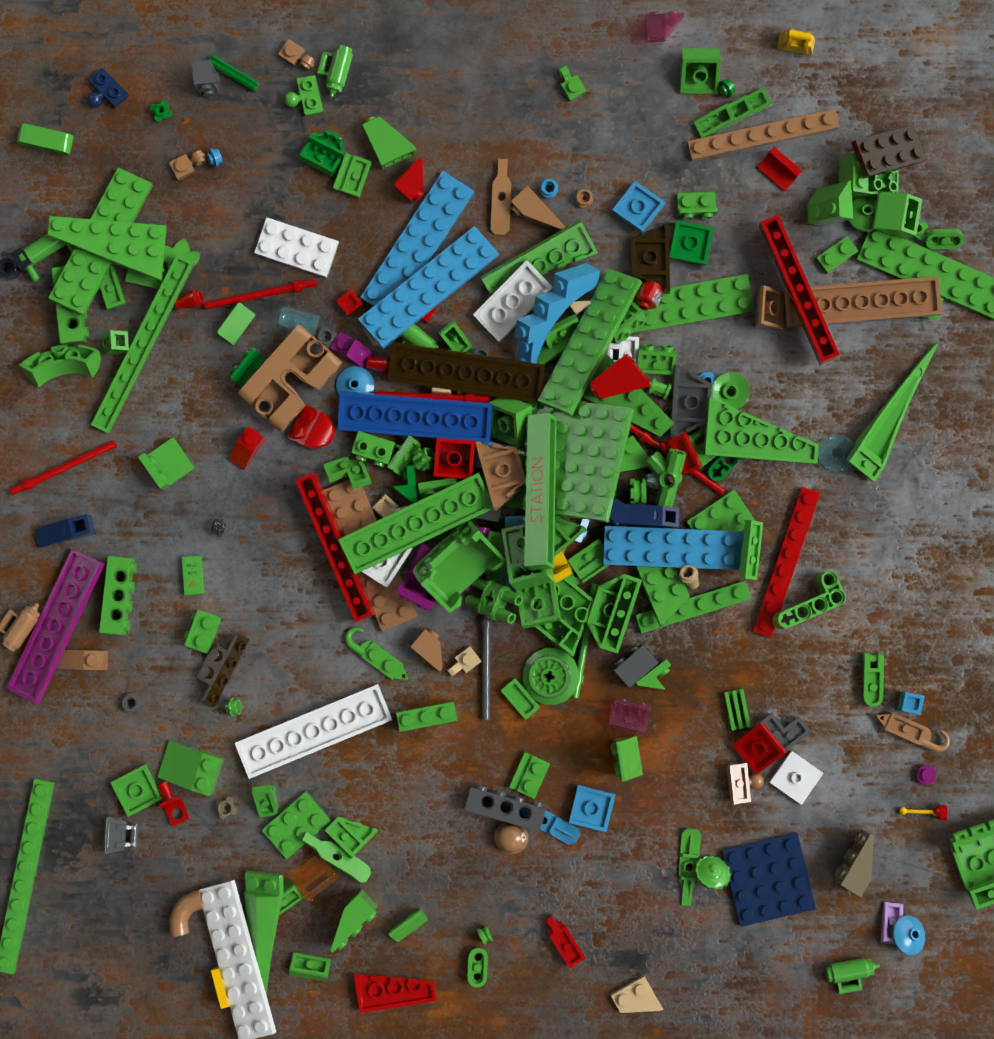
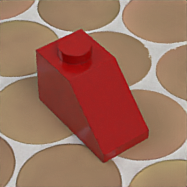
[394,157,424,204]
[229,426,266,470]

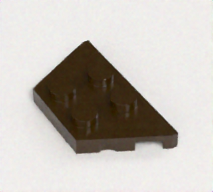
[630,222,670,294]

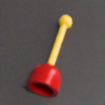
[899,805,947,820]

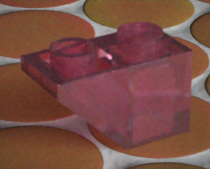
[644,10,684,43]

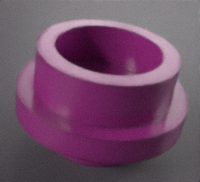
[916,765,936,785]

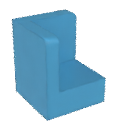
[897,691,925,715]

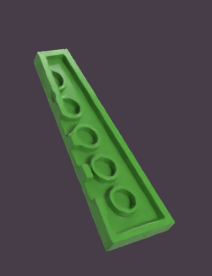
[481,220,598,295]

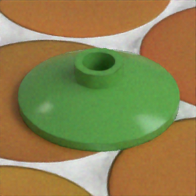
[848,197,876,232]
[712,372,750,409]

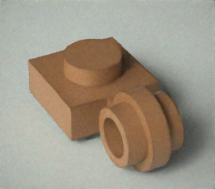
[278,39,315,70]
[169,150,206,180]

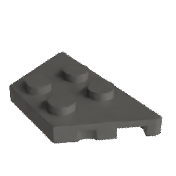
[670,364,713,438]

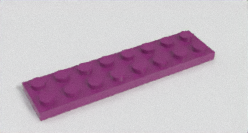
[6,548,105,705]

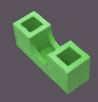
[396,701,458,732]

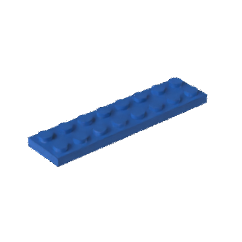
[338,391,493,442]

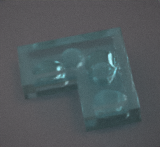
[278,306,320,350]

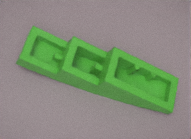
[694,87,773,138]

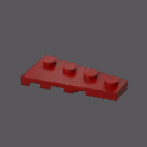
[354,973,437,1013]

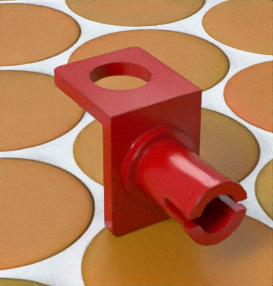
[157,781,190,826]

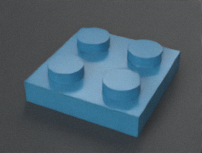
[612,181,666,234]
[569,785,616,832]

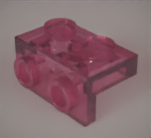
[607,698,652,735]

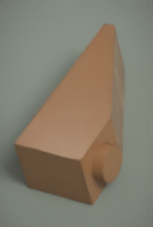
[511,186,566,232]
[56,650,108,670]

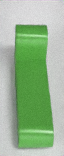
[772,571,846,629]

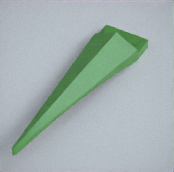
[846,343,938,482]
[244,871,283,995]

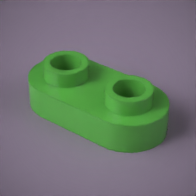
[925,229,964,250]
[468,947,488,988]

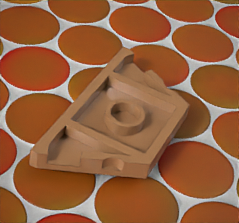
[475,441,525,511]

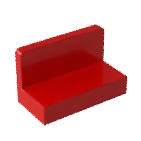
[757,146,802,192]

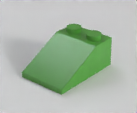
[158,740,225,796]

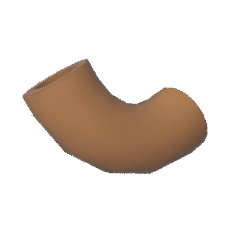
[169,890,204,937]

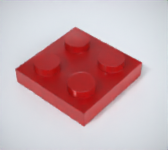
[732,722,787,775]

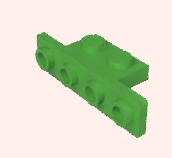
[536,314,579,364]

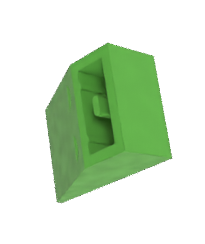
[839,153,898,198]
[610,735,643,782]
[330,889,378,953]

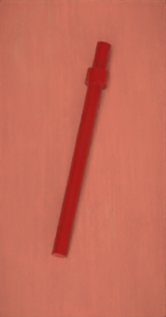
[204,279,317,310]
[375,391,489,403]
[629,423,725,495]
[10,440,118,496]

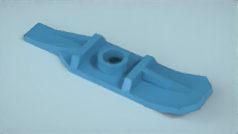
[508,803,580,845]

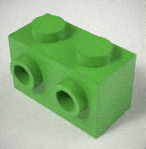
[351,431,396,468]

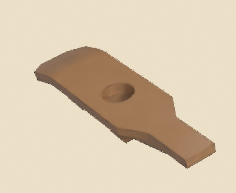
[491,159,511,235]

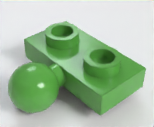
[284,75,323,117]

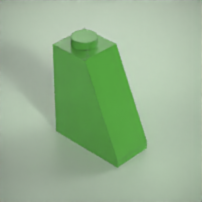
[362,116,417,170]

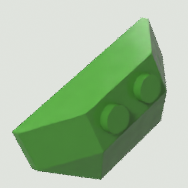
[587,574,642,654]

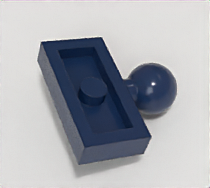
[87,68,129,108]

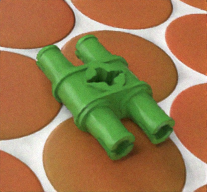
[465,577,523,624]

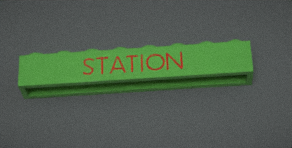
[522,413,557,571]

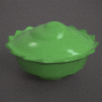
[695,855,732,889]

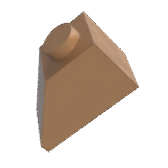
[411,629,443,671]

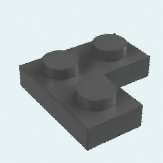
[756,713,811,751]

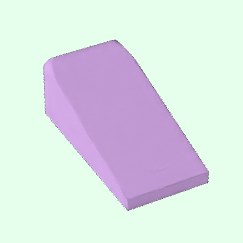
[880,902,903,944]

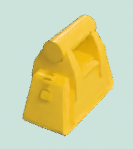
[777,28,815,55]

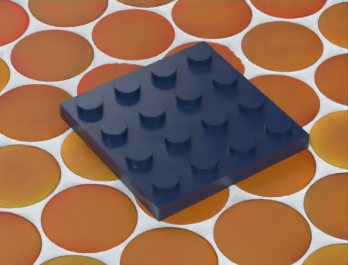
[722,832,816,927]

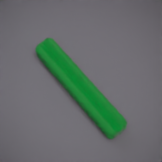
[209,55,259,92]

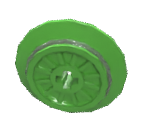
[523,648,579,705]

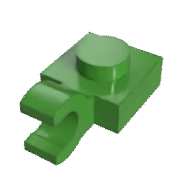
[558,65,587,102]

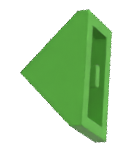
[438,320,473,352]

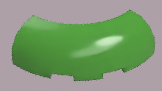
[19,344,101,387]

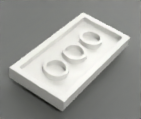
[254,218,339,278]
[473,260,553,342]

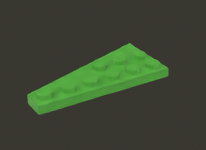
[582,352,674,437]
[703,397,819,464]

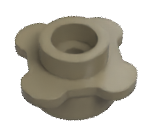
[215,797,238,819]

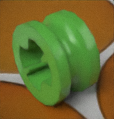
[477,925,493,945]

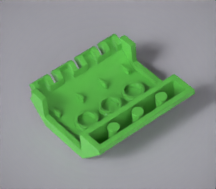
[950,819,994,910]

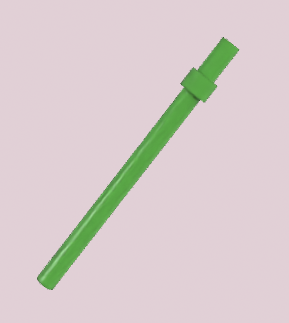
[571,583,599,698]

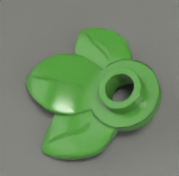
[164,239,200,270]

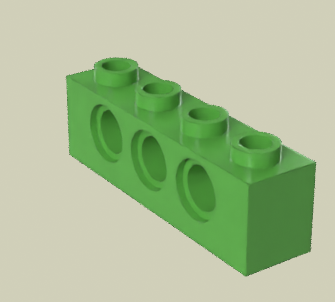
[52,266,89,346]
[99,556,137,635]

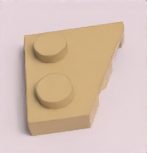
[610,975,663,1013]

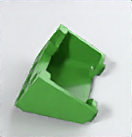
[413,520,506,613]

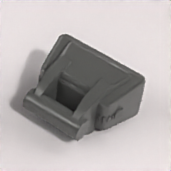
[104,815,139,854]

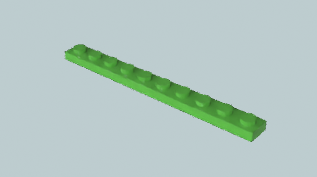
[91,254,195,434]
[0,778,55,974]

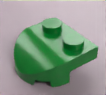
[299,130,345,176]

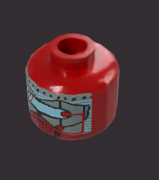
[635,281,663,311]

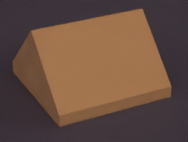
[754,285,785,330]

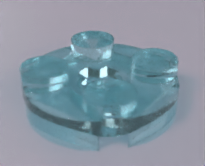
[818,434,855,473]

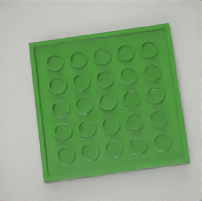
[502,401,634,523]

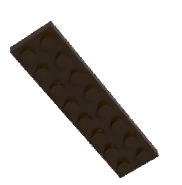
[387,342,545,403]

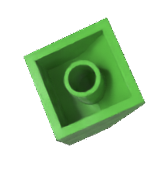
[680,48,721,94]
[807,181,853,226]
[489,397,532,448]

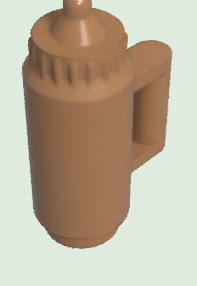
[0,603,40,652]

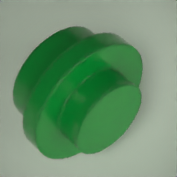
[718,79,735,98]

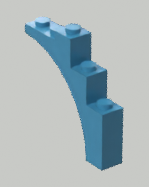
[514,263,600,363]

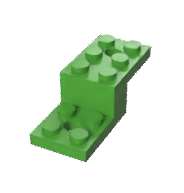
[501,524,561,629]

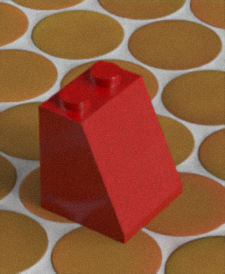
[590,354,653,399]

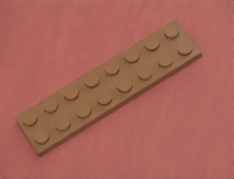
[784,276,942,328]
[324,480,418,632]

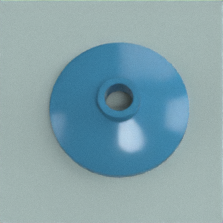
[336,366,374,394]
[892,915,925,955]

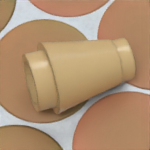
[679,565,699,589]

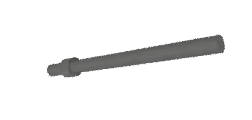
[481,615,492,720]

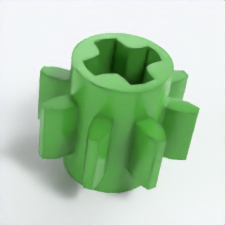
[412,447,435,471]

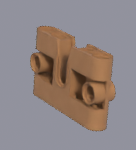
[238,324,343,432]

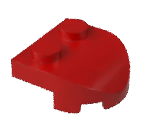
[288,404,335,450]

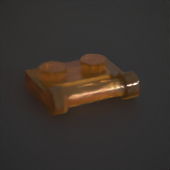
[288,853,340,903]

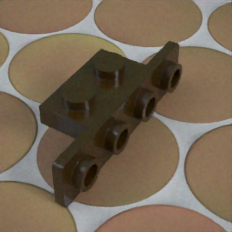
[197,634,249,707]

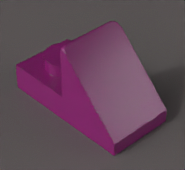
[330,332,373,368]

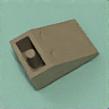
[834,830,874,897]

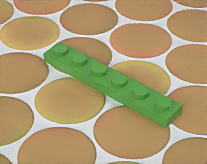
[635,581,751,633]

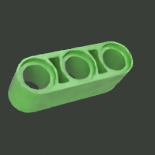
[16,123,74,156]

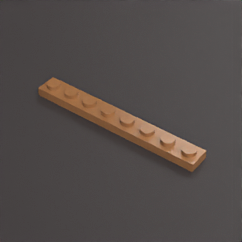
[687,109,840,161]

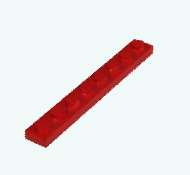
[752,487,820,638]

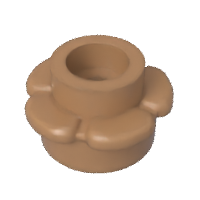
[575,189,593,208]

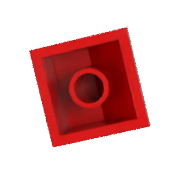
[434,438,475,479]

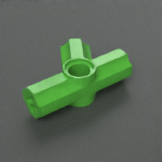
[645,449,686,507]

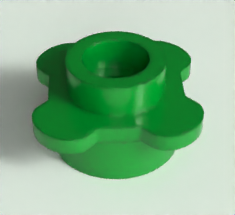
[150,100,172,122]

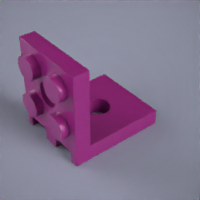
[396,543,437,610]

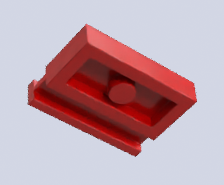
[660,432,702,475]

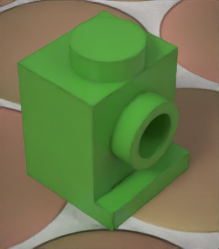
[102,330,129,355]

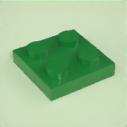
[669,220,714,266]

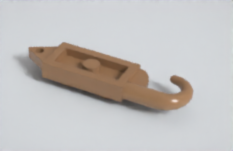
[876,712,950,753]

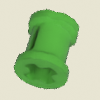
[648,378,672,400]

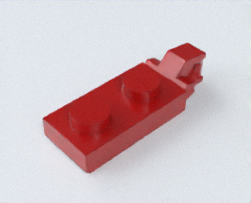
[546,915,586,968]

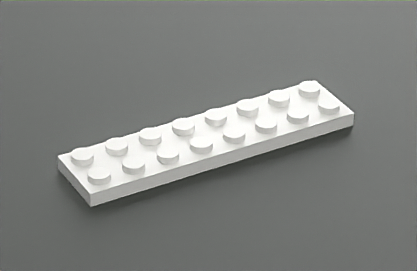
[235,684,393,779]
[200,880,276,1039]

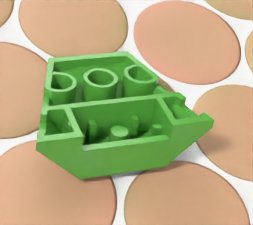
[513,577,594,657]

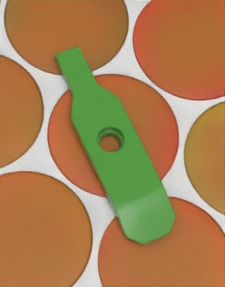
[678,828,701,906]
[301,832,371,883]

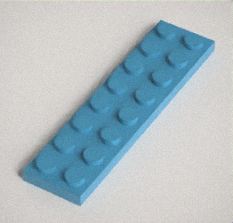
[360,171,475,306]
[358,226,499,349]
[603,526,744,570]

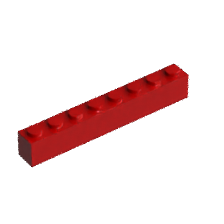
[759,214,840,366]
[295,473,376,622]

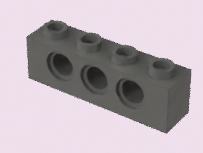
[465,784,547,832]

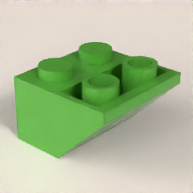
[872,191,922,239]

